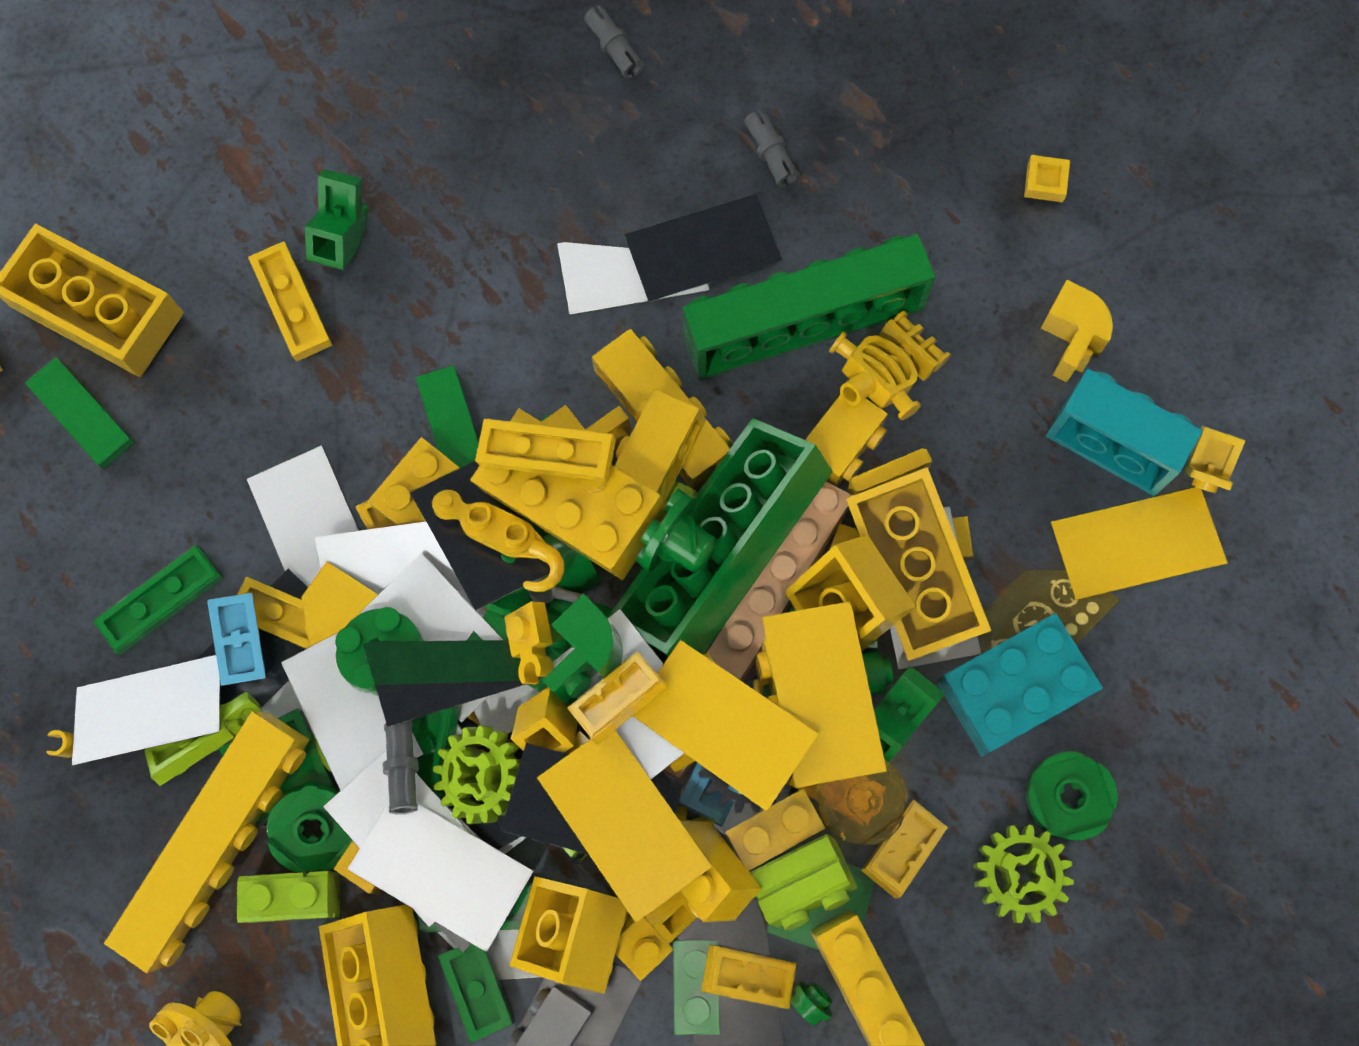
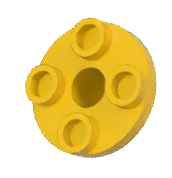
[149,991,241,1046]

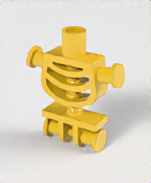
[829,310,952,421]

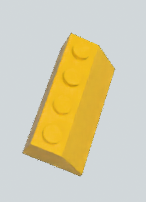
[319,904,436,1046]

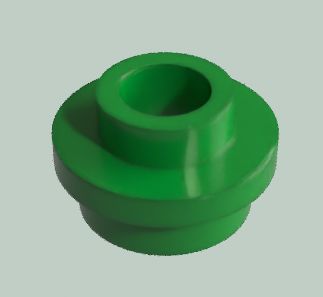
[790,982,833,1026]

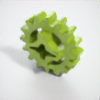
[433,726,521,824]
[973,825,1074,923]

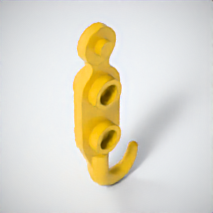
[432,490,564,592]

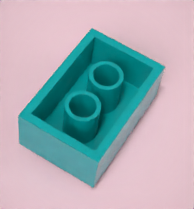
[1045,368,1203,497]
[937,613,1103,757]

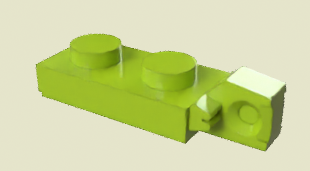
[144,691,263,786]

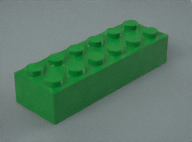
[683,234,935,381]
[607,418,833,662]

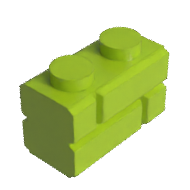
[750,834,858,931]
[237,871,340,923]

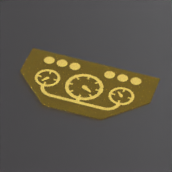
[980,570,1120,654]

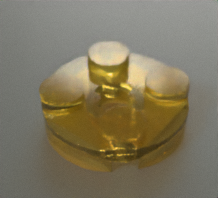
[816,761,907,845]

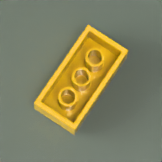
[0,223,184,378]
[470,408,667,581]
[846,467,991,661]

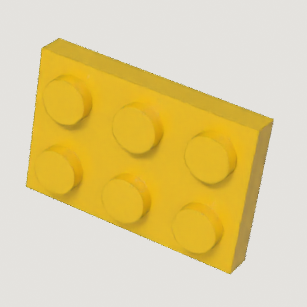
[367,437,460,526]

